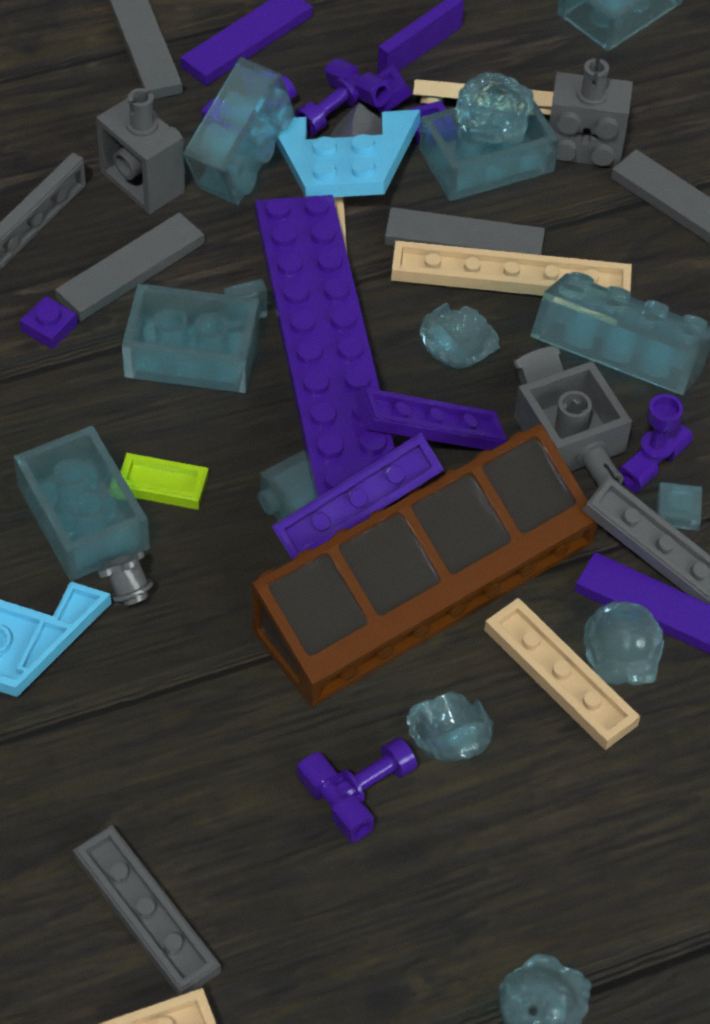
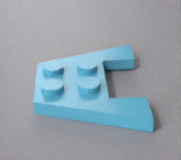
[269,109,421,197]
[0,582,112,697]

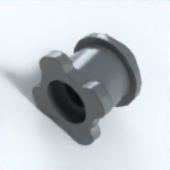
[97,549,153,606]

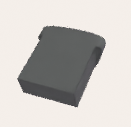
[330,103,382,138]
[512,345,564,385]

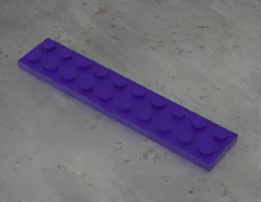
[254,195,405,506]

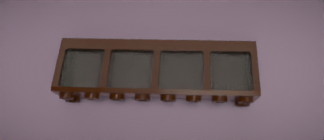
[252,424,598,707]

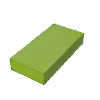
[116,453,209,510]

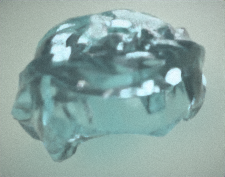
[456,72,534,144]
[420,303,500,369]
[583,601,664,685]
[406,691,494,762]
[499,953,592,1024]

